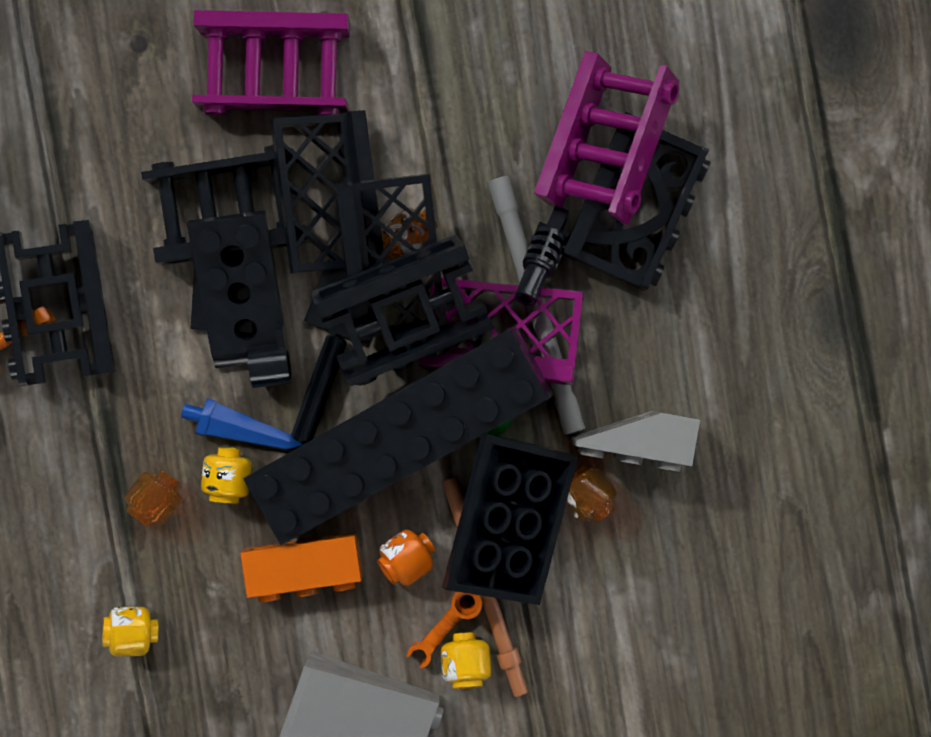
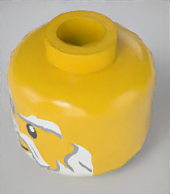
[102,607,158,657]
[441,632,491,689]

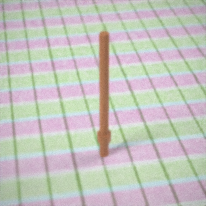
[442,477,528,697]

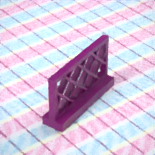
[419,278,584,386]

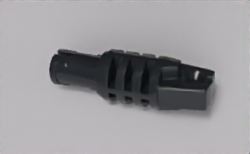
[515,206,570,306]

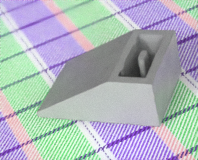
[570,411,700,472]

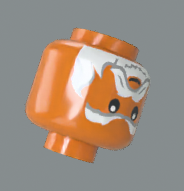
[377,529,435,586]

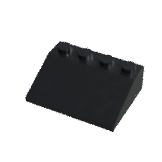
[442,433,578,605]

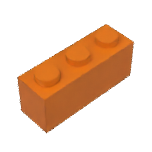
[240,532,363,603]

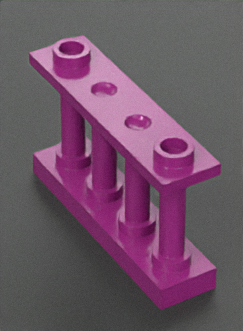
[192,10,350,116]
[534,51,680,225]

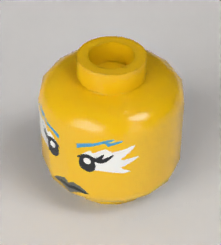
[201,447,252,503]

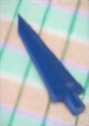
[181,398,304,450]

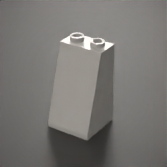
[280,651,444,737]

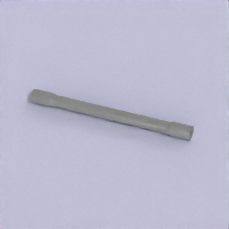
[487,176,585,435]

